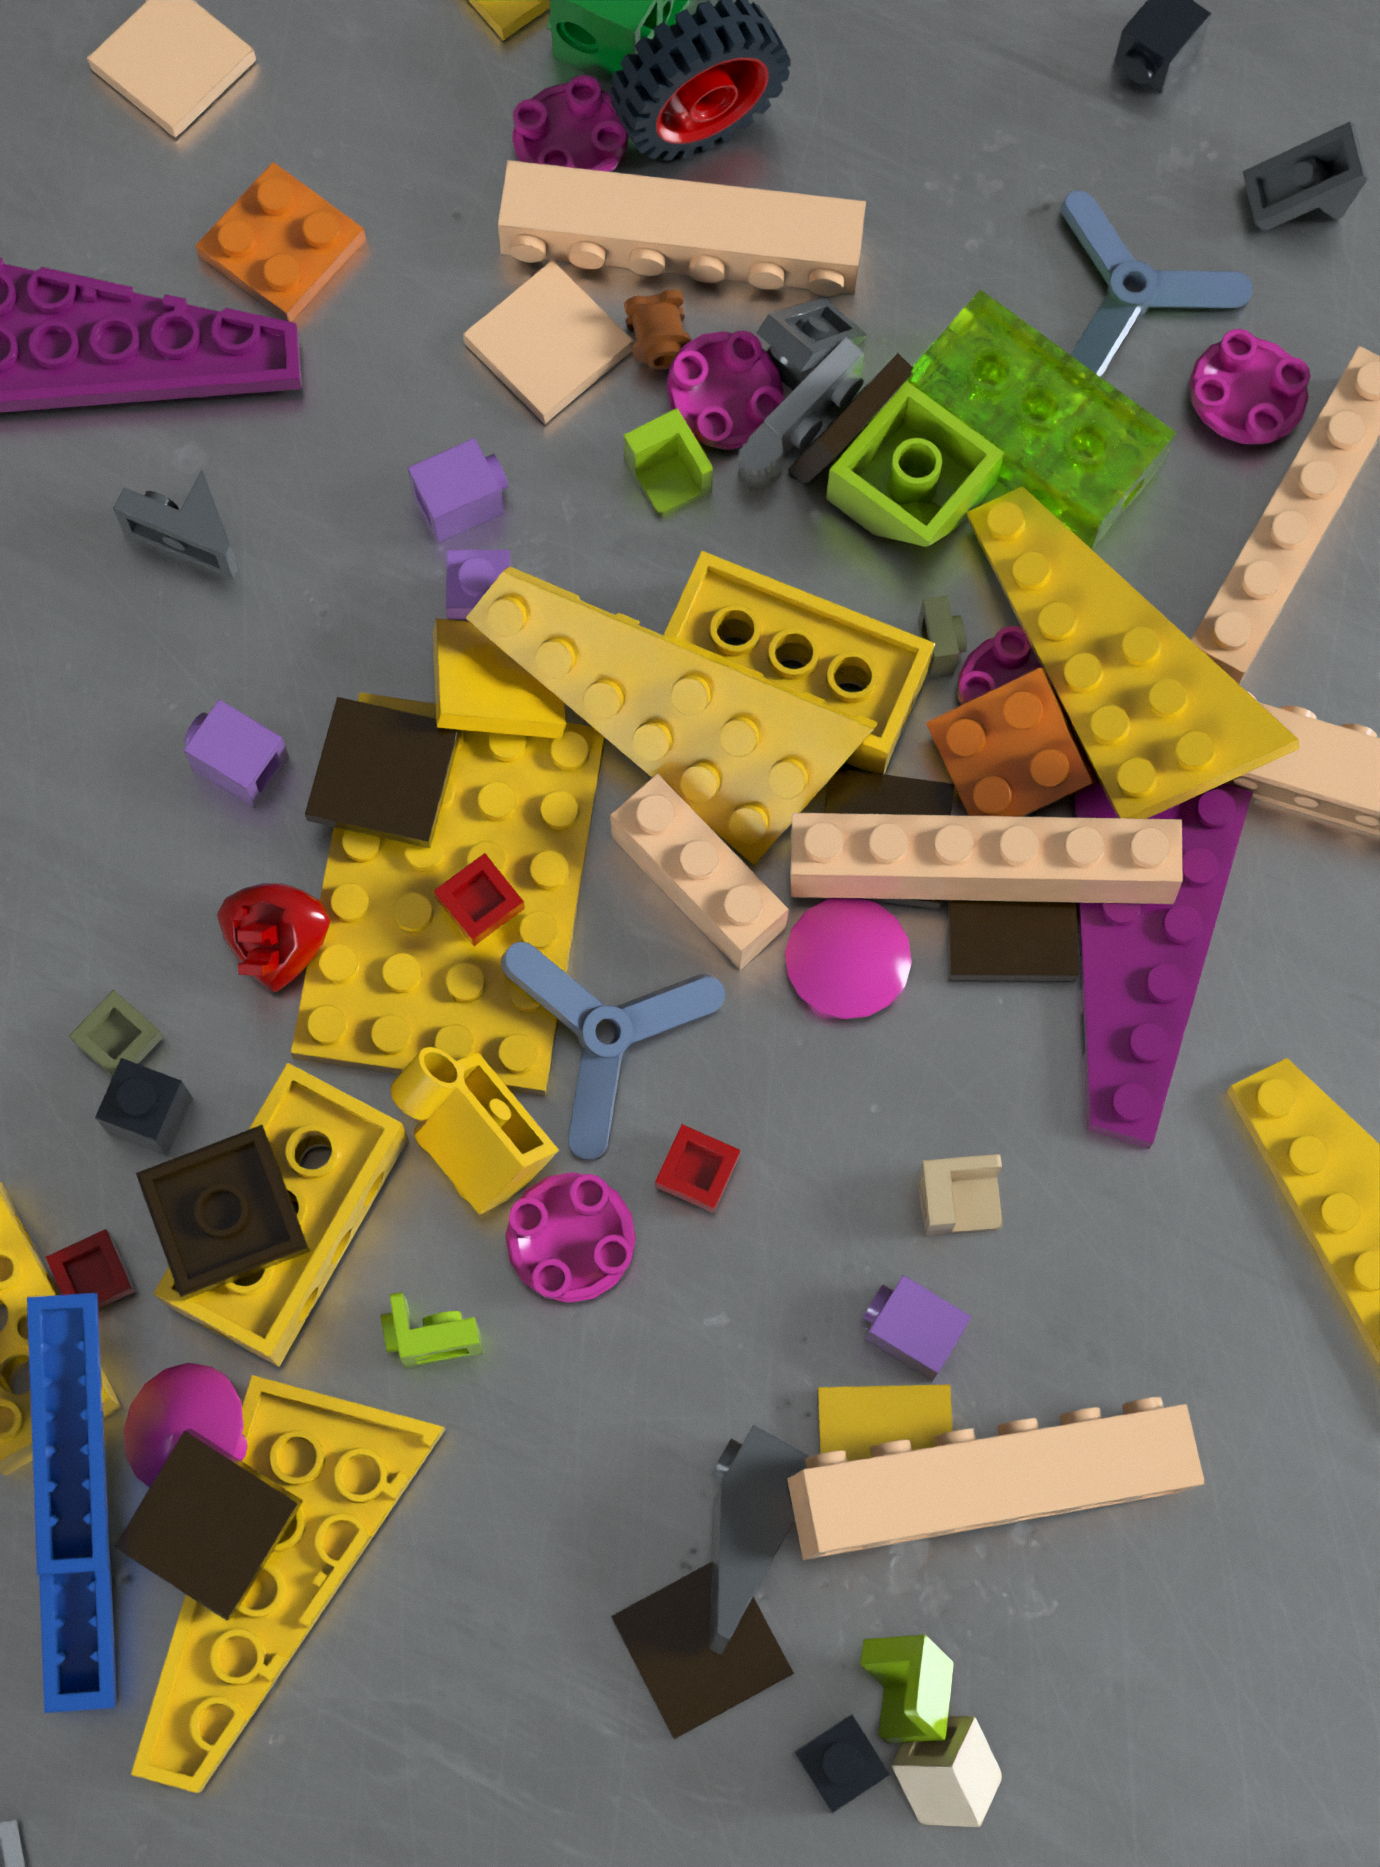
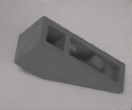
[709,1425,810,1655]

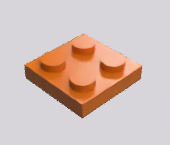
[195,162,366,322]
[926,668,1096,817]

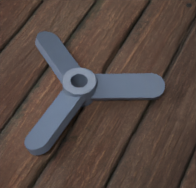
[1061,191,1253,387]
[501,942,725,1160]

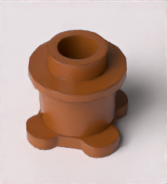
[624,289,692,369]

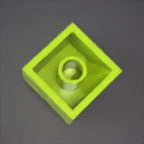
[826,381,1005,547]

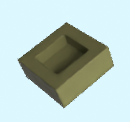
[918,595,967,679]
[69,989,164,1077]

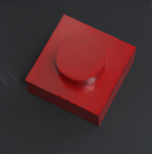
[434,853,525,946]
[655,1124,741,1213]
[45,1229,136,1309]

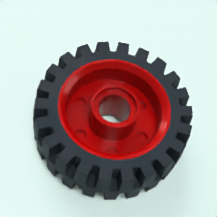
[609,0,791,160]

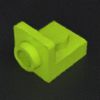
[381,1292,483,1369]

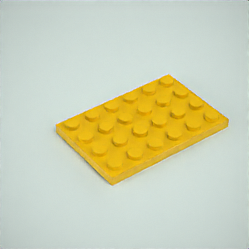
[291,692,606,1096]

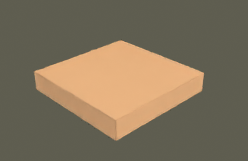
[87,0,256,138]
[463,260,634,424]

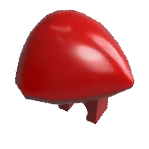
[217,883,331,992]

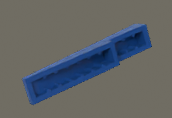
[27,1293,117,1713]

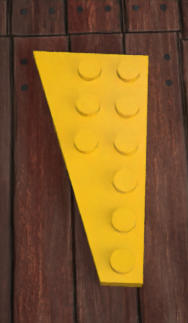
[967,486,1299,819]
[466,566,878,865]
[1227,1058,1380,1367]
[131,1375,445,1793]

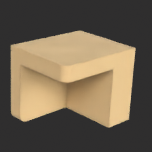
[918,1154,1002,1237]
[891,1716,1002,1827]

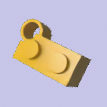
[390,1047,559,1215]

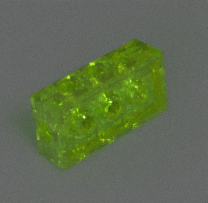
[906,289,1176,549]

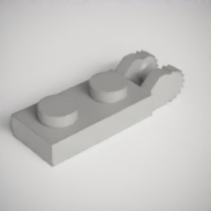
[738,337,864,492]

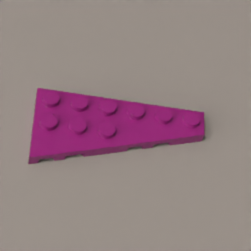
[0,258,302,413]
[1071,738,1253,1149]

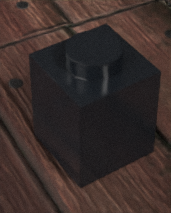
[1114,0,1212,93]
[95,1058,193,1156]
[791,1714,890,1813]

